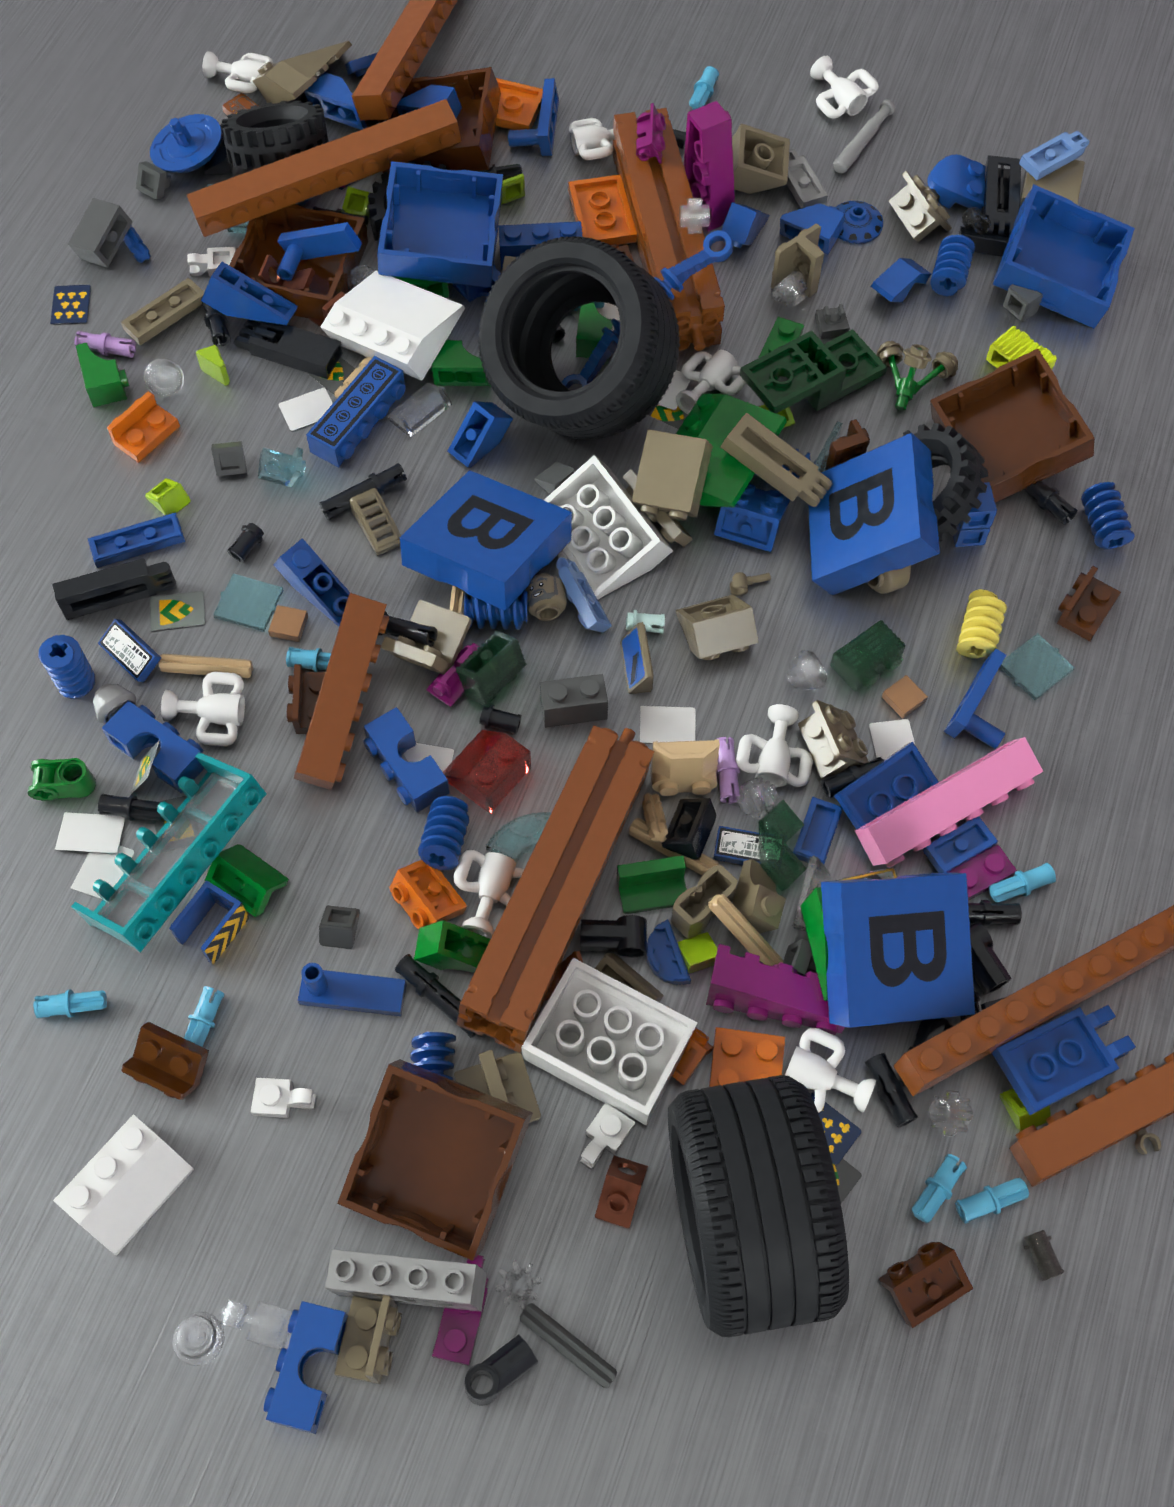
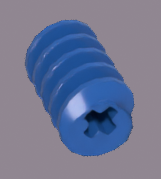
[930,235,975,297]
[1081,482,1135,549]
[464,591,528,630]
[38,635,95,699]
[418,796,469,870]
[410,1032,456,1080]

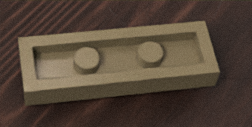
[121,277,204,346]
[623,469,693,547]

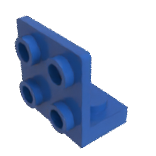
[714,483,790,552]

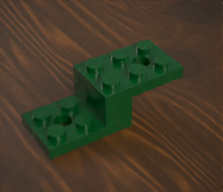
[740,329,887,413]

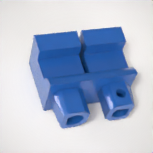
[953,482,997,547]

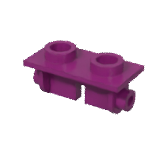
[636,103,666,164]
[426,643,490,707]

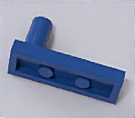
[508,78,559,157]
[277,222,362,281]
[944,648,1006,749]
[298,963,407,1017]

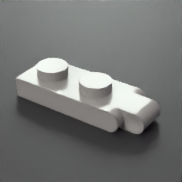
[786,149,828,209]

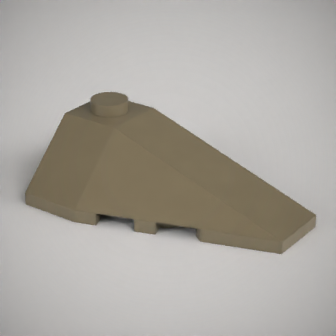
[252,41,352,104]

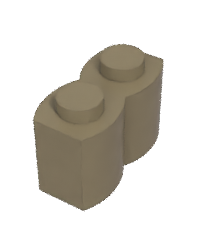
[671,865,738,939]

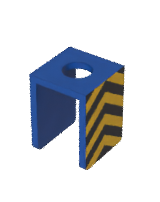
[169,880,249,964]

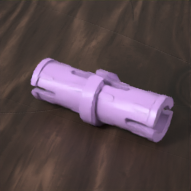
[74,331,136,358]
[716,737,741,804]

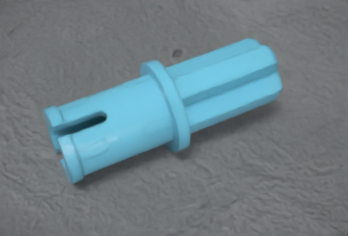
[689,66,719,110]
[286,647,331,672]
[989,863,1056,903]
[184,986,225,1047]
[33,989,107,1018]
[912,1154,967,1223]
[955,1178,1029,1224]

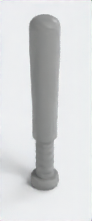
[833,99,895,174]

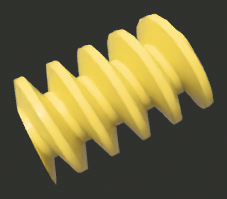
[956,589,1007,659]

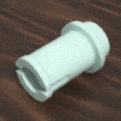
[626,610,665,634]

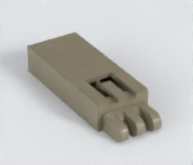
[721,413,832,507]

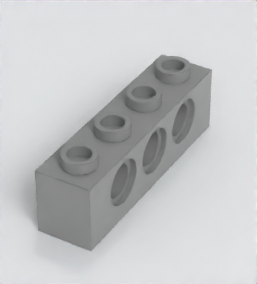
[325,1249,487,1312]

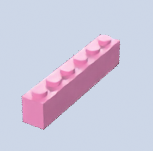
[855,737,1043,867]

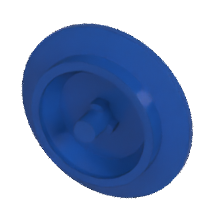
[150,114,223,173]

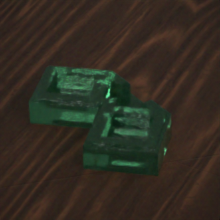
[758,800,807,891]

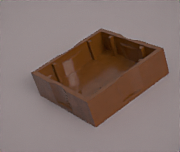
[382,67,501,174]
[229,204,368,321]
[930,349,1095,502]
[337,1059,533,1261]

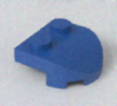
[927,154,986,212]

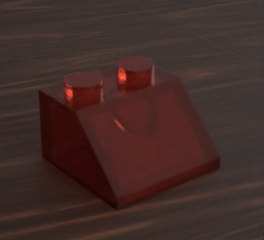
[443,730,531,814]

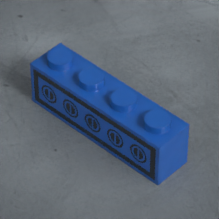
[306,356,406,468]

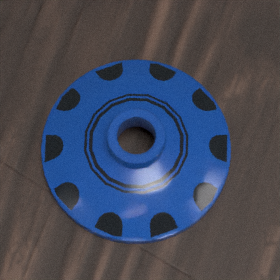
[835,201,883,244]

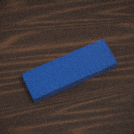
[87,512,185,568]

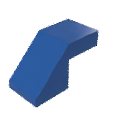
[870,258,932,302]

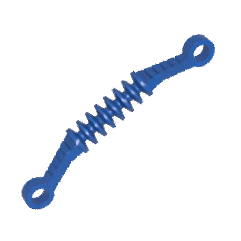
[562,230,733,389]

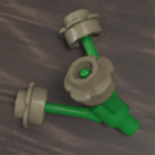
[876,341,958,410]

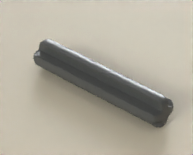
[520,1303,617,1388]

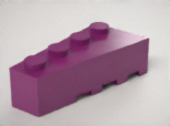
[683,101,735,231]
[706,944,845,1035]

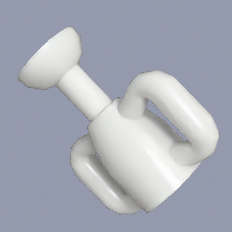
[202,51,273,94]
[810,55,879,119]
[569,118,615,160]
[675,350,747,414]
[161,672,245,747]
[736,704,813,787]
[454,850,524,939]
[785,1028,876,1113]

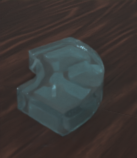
[486,812,552,862]

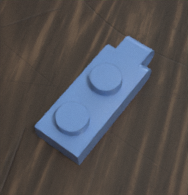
[1019,131,1090,180]
[556,557,612,633]

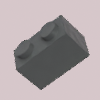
[68,198,133,268]
[540,674,608,728]

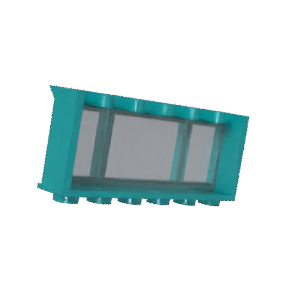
[71,752,267,953]

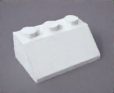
[53,1114,194,1256]

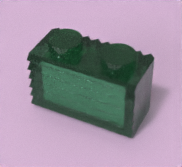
[830,620,906,692]
[456,631,527,706]

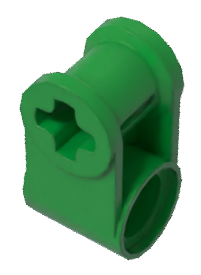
[27,758,96,801]

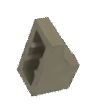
[733,859,786,934]

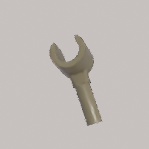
[730,572,771,596]
[1135,1128,1161,1155]

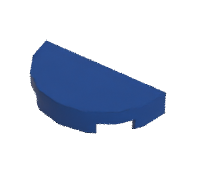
[646,919,691,985]

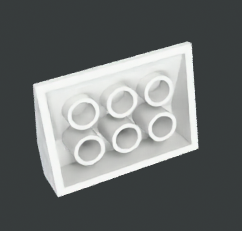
[320,270,465,381]
[544,455,673,600]
[521,958,697,1126]

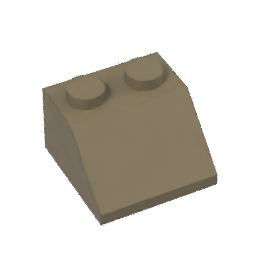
[732,123,790,194]
[676,594,759,660]

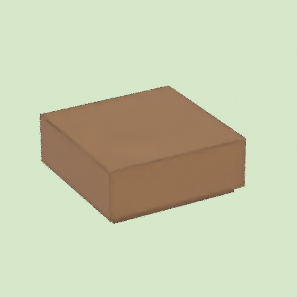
[268,605,308,642]
[881,675,928,719]

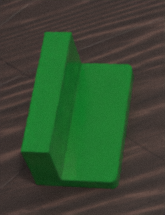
[205,844,289,917]
[616,855,687,914]

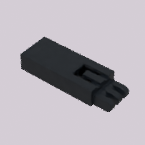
[982,155,1021,237]
[234,319,343,379]
[52,558,176,620]

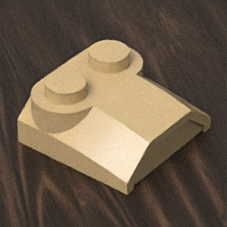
[650,739,720,796]

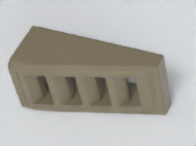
[349,488,401,556]

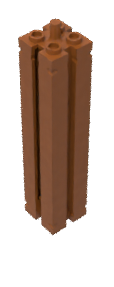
[613,108,725,351]
[457,725,655,1053]

